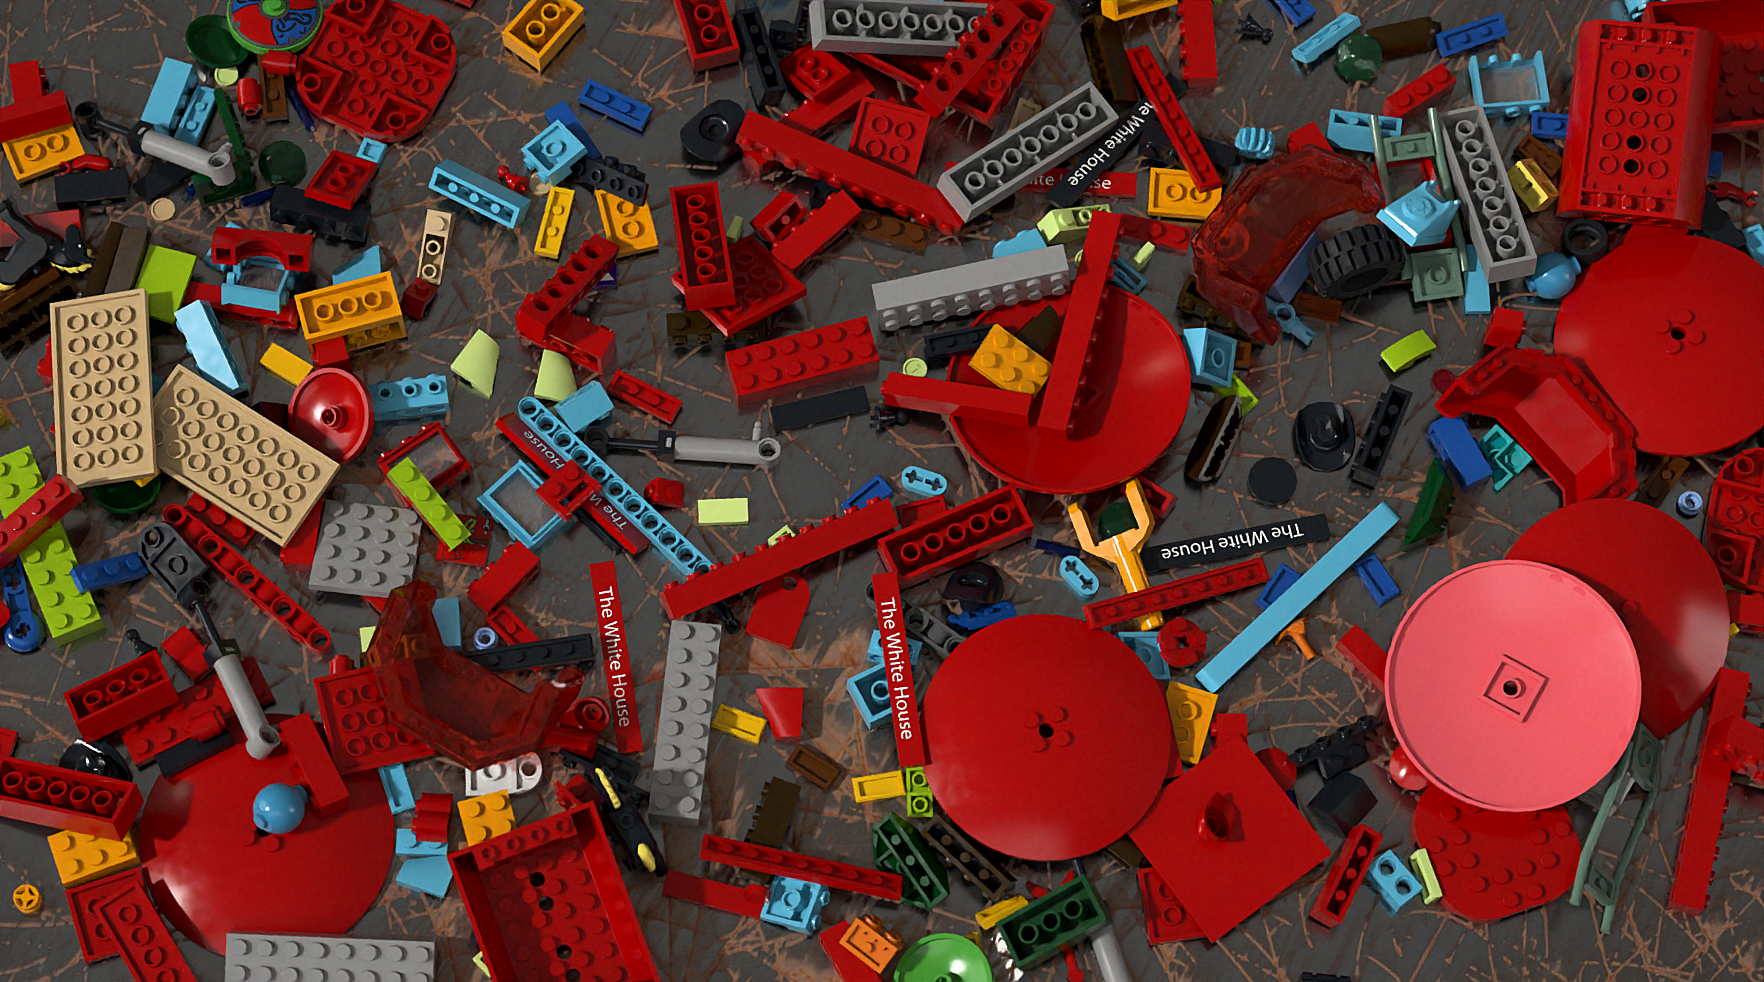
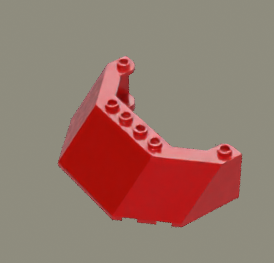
[1434,342,1638,506]

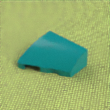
[1479,424,1534,492]

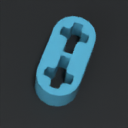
[901,466,947,498]
[1059,556,1099,598]

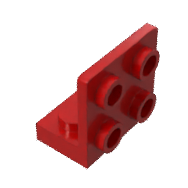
[554,773,602,821]

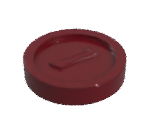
[1431,369,1456,393]

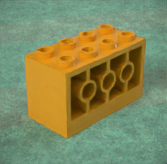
[294,271,407,361]

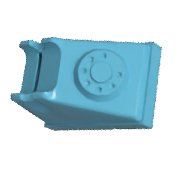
[1376,180,1461,247]

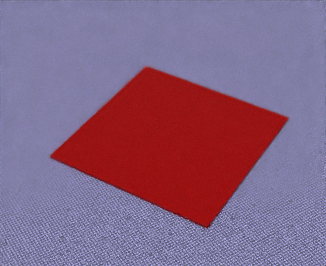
[1127,733,1332,943]

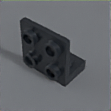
[769,0,810,53]

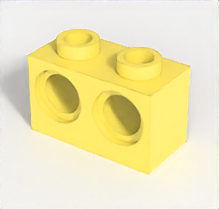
[1507,158,1559,212]

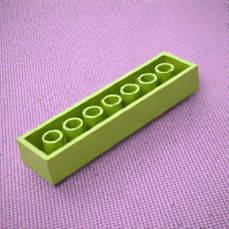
[0,446,105,647]

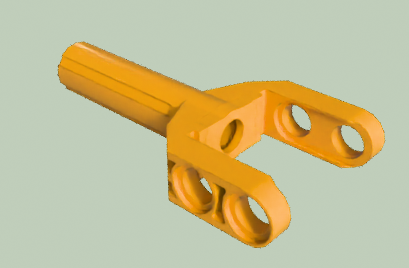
[1068,477,1165,632]

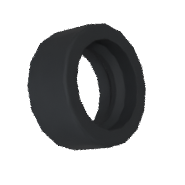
[1562,219,1608,265]

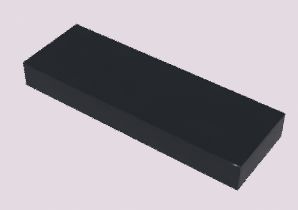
[133,161,196,205]
[924,323,996,361]
[155,727,234,779]

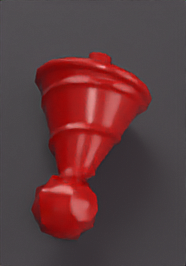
[497,165,530,195]

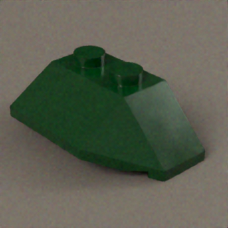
[1400,457,1456,553]
[872,811,950,909]

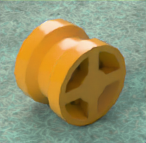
[13,884,42,914]

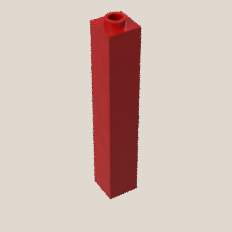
[0,90,73,143]
[881,372,1034,428]
[1335,624,1388,695]

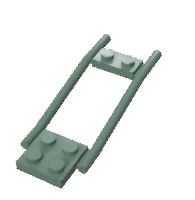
[1368,107,1470,303]
[1570,723,1663,934]

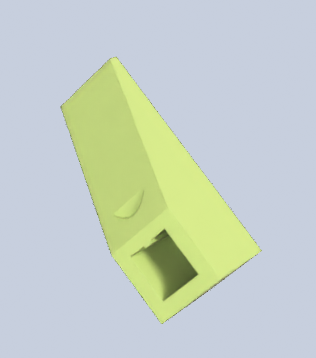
[1037,204,1112,245]

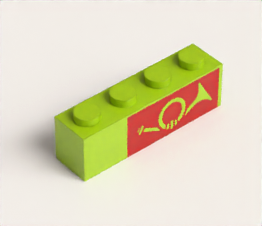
[386,457,471,552]

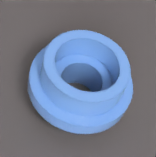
[1678,491,1703,516]
[473,627,498,650]

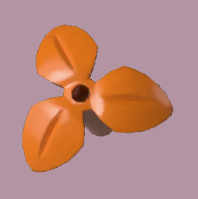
[1275,618,1316,660]

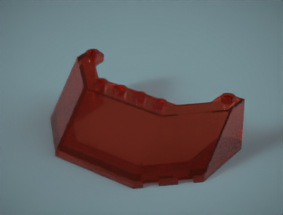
[1190,143,1385,346]
[365,577,587,772]

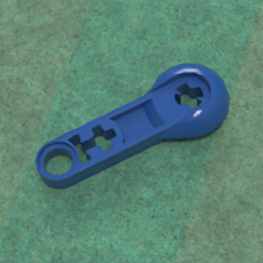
[0,555,45,652]

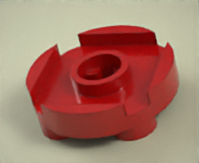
[1156,617,1207,668]

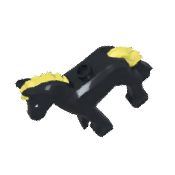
[0,194,96,291]
[590,765,668,878]

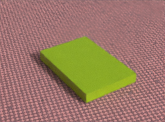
[134,244,198,325]

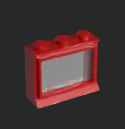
[377,421,473,511]

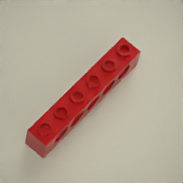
[913,0,1025,119]
[517,234,620,343]

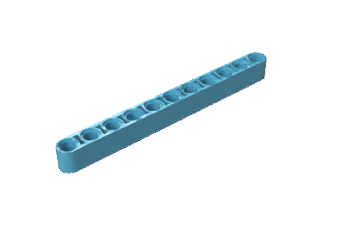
[518,397,712,575]
[1195,500,1402,693]

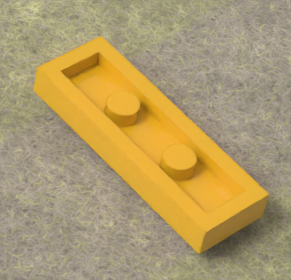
[534,186,575,259]

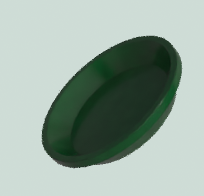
[185,14,249,69]
[92,475,161,513]

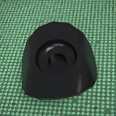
[680,99,746,162]
[1295,402,1356,472]
[941,562,1004,612]
[58,738,130,782]

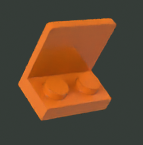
[839,914,907,974]

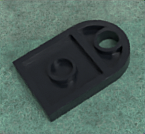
[137,521,211,600]

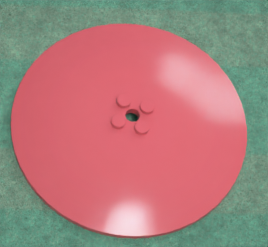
[1384,560,1641,813]

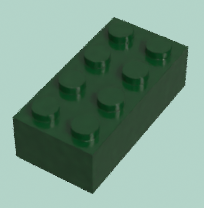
[995,874,1114,971]

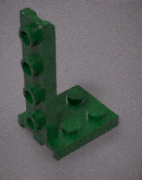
[191,87,257,208]

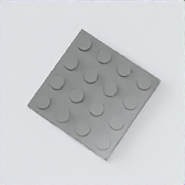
[309,500,424,600]

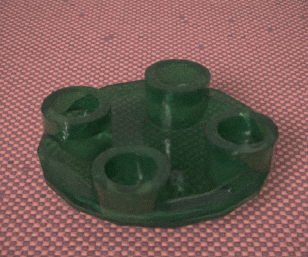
[1335,33,1382,81]
[258,140,307,186]
[1099,502,1139,541]

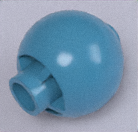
[1525,251,1581,300]
[253,783,308,834]

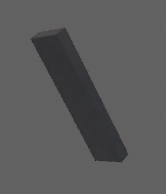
[770,385,870,433]

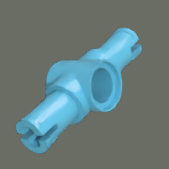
[1249,290,1316,345]

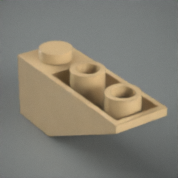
[417,207,456,285]

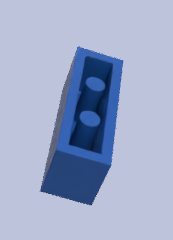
[1427,416,1493,493]

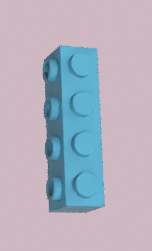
[429,159,531,229]
[174,299,248,397]
[365,374,450,421]

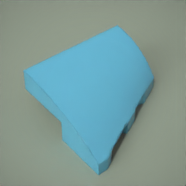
[332,245,381,285]
[396,855,454,899]

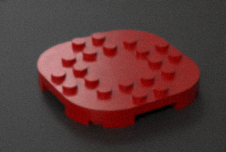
[296,0,457,143]
[1702,447,1764,594]
[1411,783,1581,924]

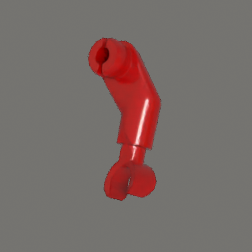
[58,154,114,175]
[1706,182,1759,208]

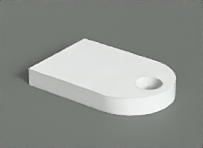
[465,745,542,798]

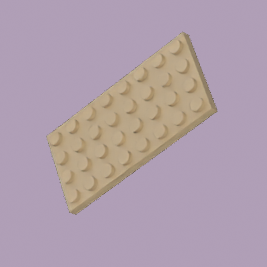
[50,288,157,488]
[153,364,341,548]

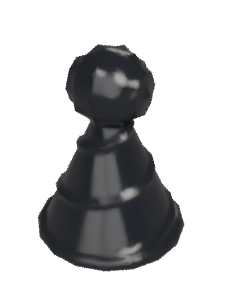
[1237,13,1273,40]
[870,406,909,430]
[125,628,158,658]

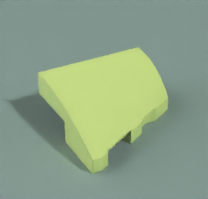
[450,329,500,398]
[534,349,578,402]

